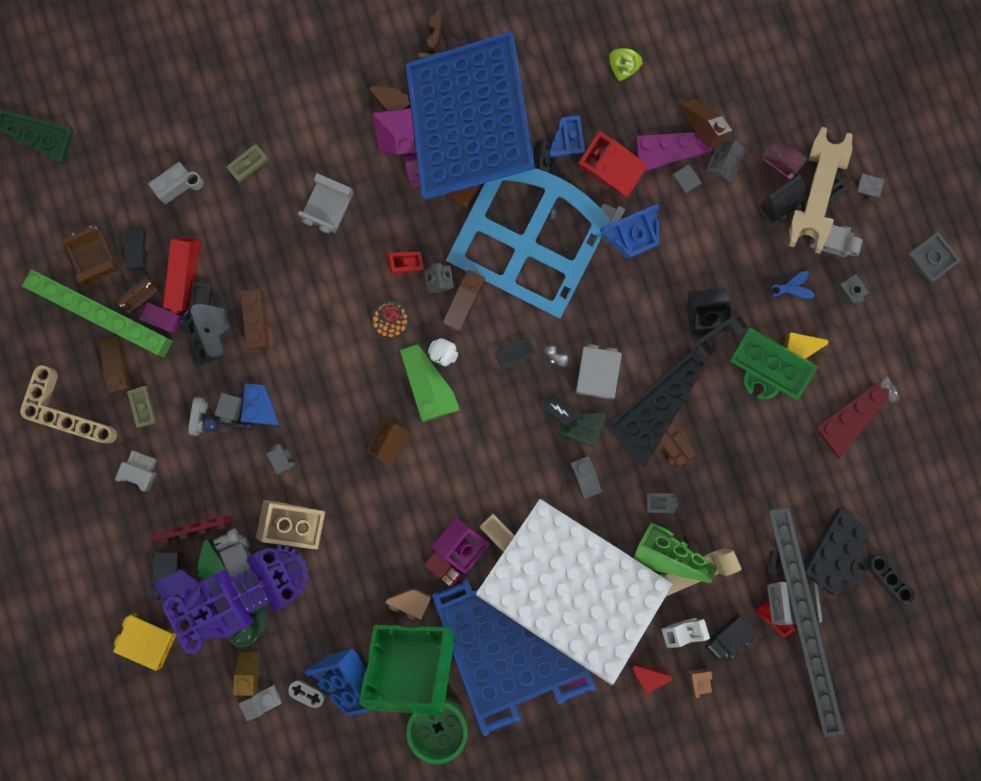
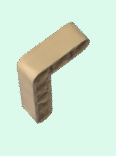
[20,366,117,443]
[660,548,742,596]

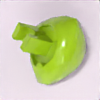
[609,48,643,81]

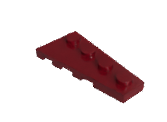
[815,382,889,458]
[151,515,233,544]

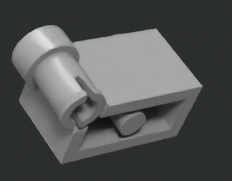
[213,528,251,577]

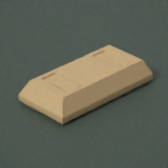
[480,514,514,552]

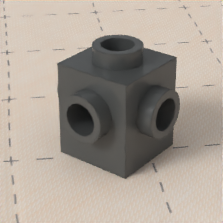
[424,263,454,293]

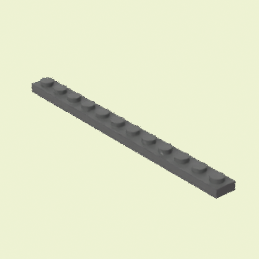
[769,506,844,737]

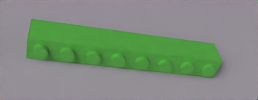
[22,269,173,358]

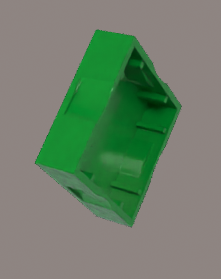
[359,625,455,715]

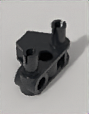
[179,304,232,367]

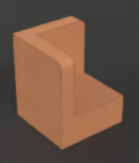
[688,668,712,698]

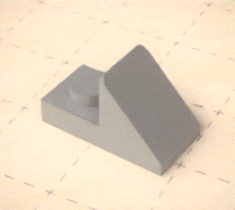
[238,685,282,721]

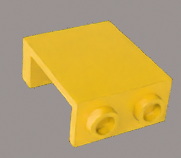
[113,613,176,671]

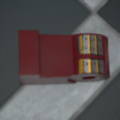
[424,551,462,587]

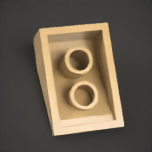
[256,500,325,550]

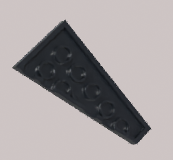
[606,352,705,467]

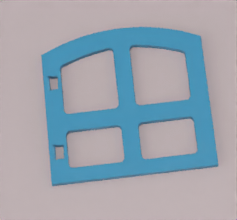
[446,169,610,319]

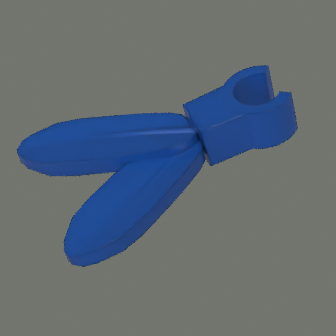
[770,271,815,299]

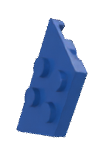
[600,204,659,258]

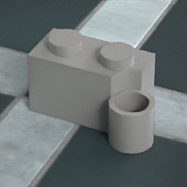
[148,162,203,205]
[809,225,863,257]

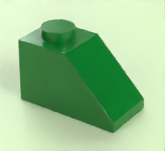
[197,538,226,581]

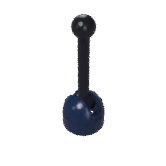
[204,416,252,432]

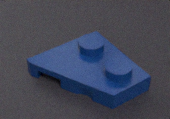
[548,116,585,157]
[241,384,279,425]

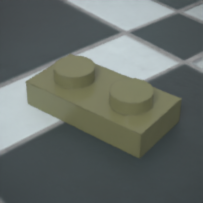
[227,144,269,183]
[127,386,157,428]

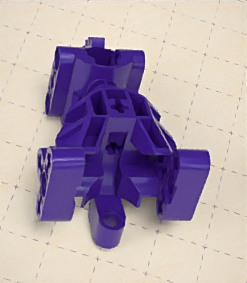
[154,544,310,654]

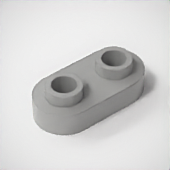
[189,397,208,436]

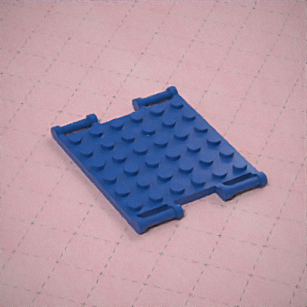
[432,579,597,737]

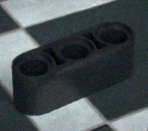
[868,555,915,604]

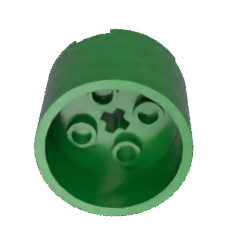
[406,694,468,764]

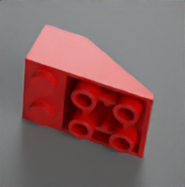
[578,131,648,198]

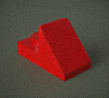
[387,252,424,276]

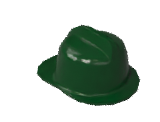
[228,607,268,648]

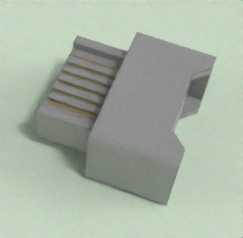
[115,451,157,491]

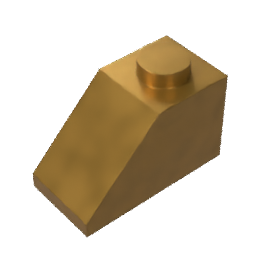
[233,652,259,696]

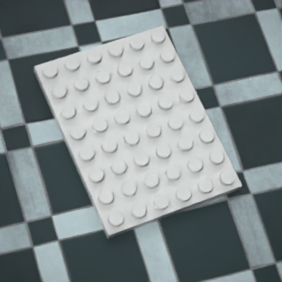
[476,499,673,685]

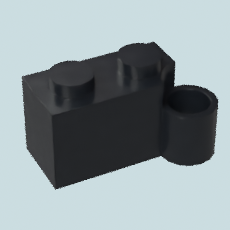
[705,614,756,660]

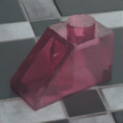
[761,142,808,180]

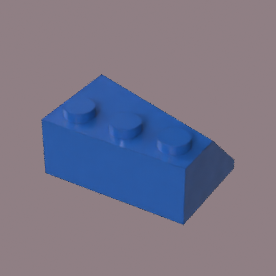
[304,649,372,716]

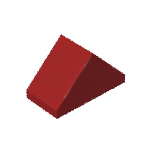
[630,663,672,694]

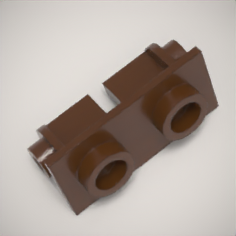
[117,276,158,315]

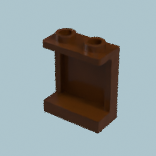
[61,225,119,285]

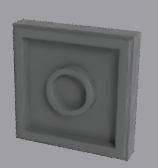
[906,231,962,284]

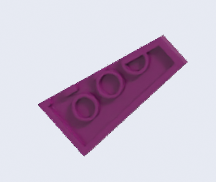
[636,132,713,173]

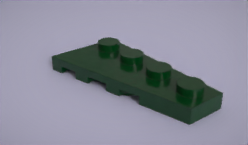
[0,109,74,165]

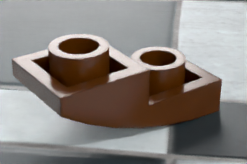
[426,9,442,54]

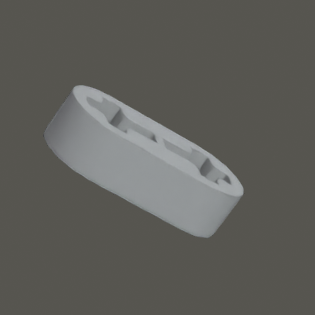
[289,680,325,708]

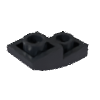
[124,229,148,271]

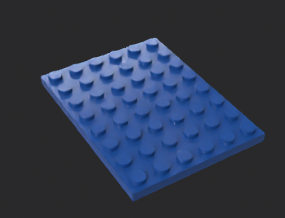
[406,31,535,199]

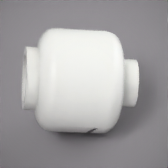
[428,338,458,366]

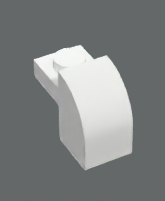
[661,618,710,648]

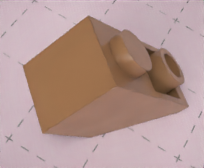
[386,588,432,621]

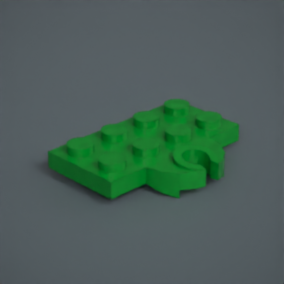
[730,327,819,401]

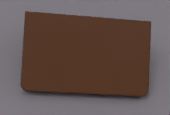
[366,418,409,466]

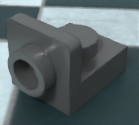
[647,493,678,513]

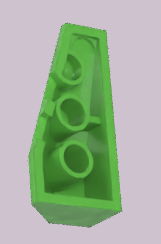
[400,344,460,422]
[633,522,717,583]

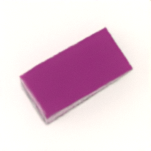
[139,303,182,334]

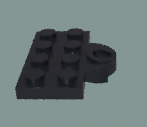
[804,508,869,595]

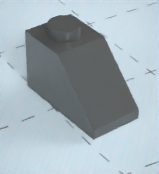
[570,456,602,499]

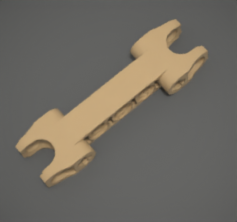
[789,127,853,254]

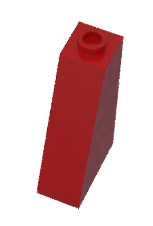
[163,237,202,313]

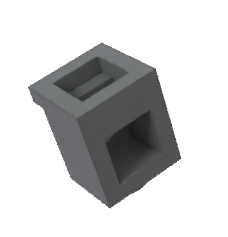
[267,444,297,475]

